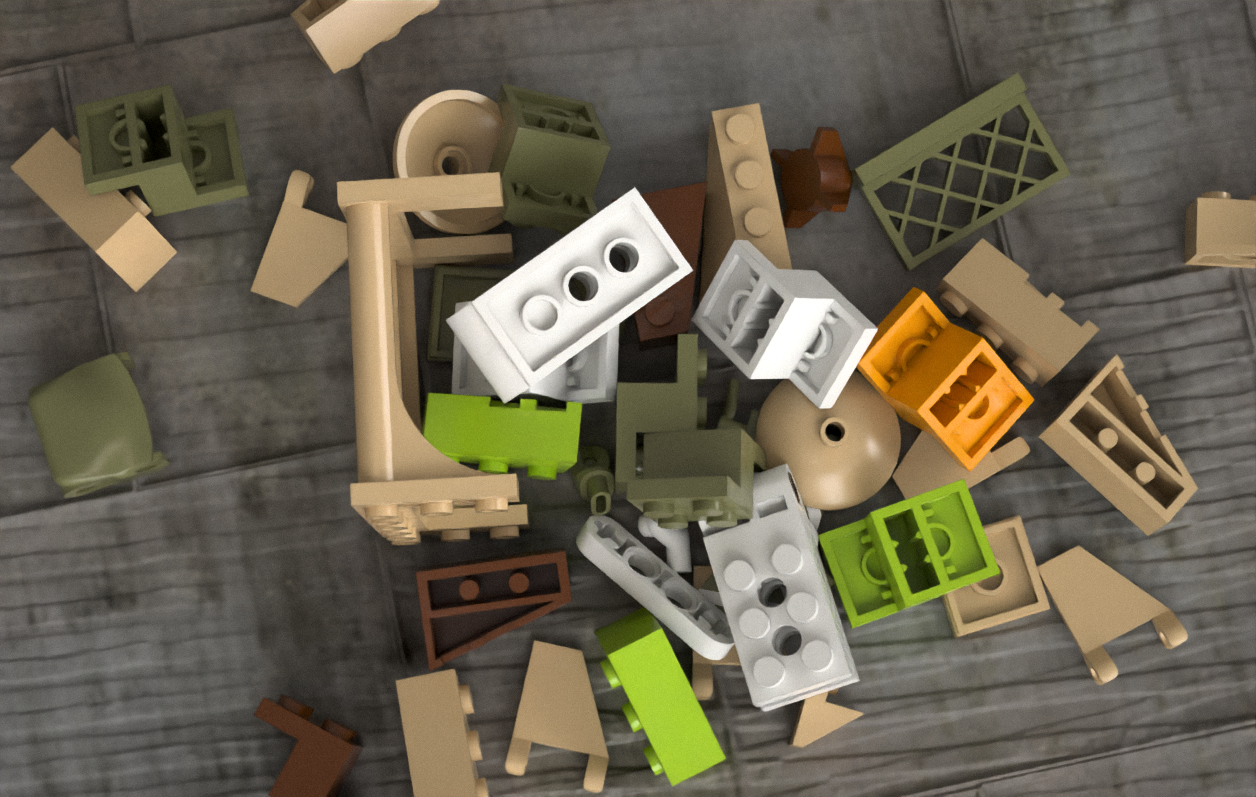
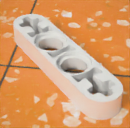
[576,515,735,660]

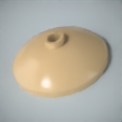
[393,90,505,235]
[755,371,901,511]

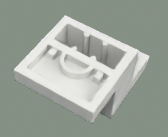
[691,240,878,409]
[451,301,619,407]

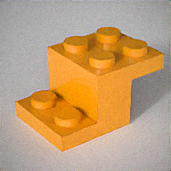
[856,287,1035,472]

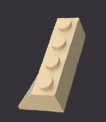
[290,0,440,74]
[699,103,792,304]
[1185,191,1256,268]

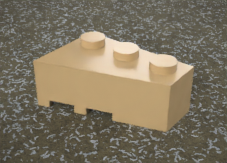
[10,127,177,292]
[936,238,1100,388]
[1038,354,1198,536]
[396,668,490,797]

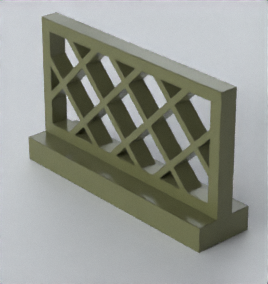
[851,72,1071,271]

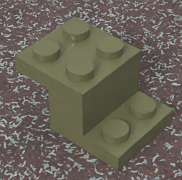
[487,83,611,236]
[75,84,249,217]
[615,334,707,494]
[627,428,766,529]

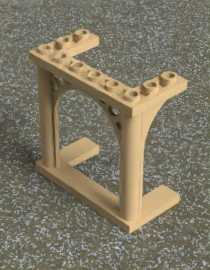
[337,172,530,545]

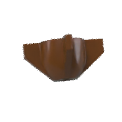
[770,127,853,228]

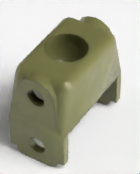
[28,352,170,498]

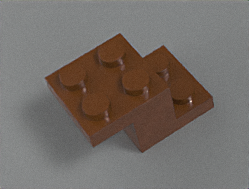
[254,694,364,797]

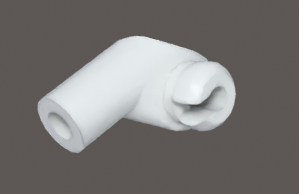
[638,513,692,574]

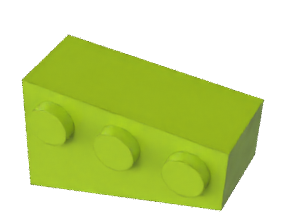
[421,393,582,480]
[594,607,726,787]

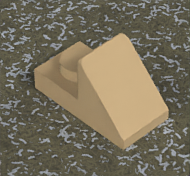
[789,688,864,748]

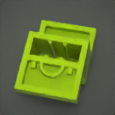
[818,479,1000,629]

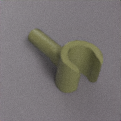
[717,379,747,431]

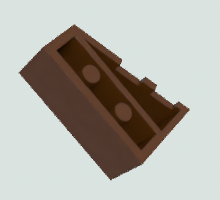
[611,181,707,351]
[415,547,572,672]

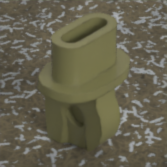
[570,445,615,516]

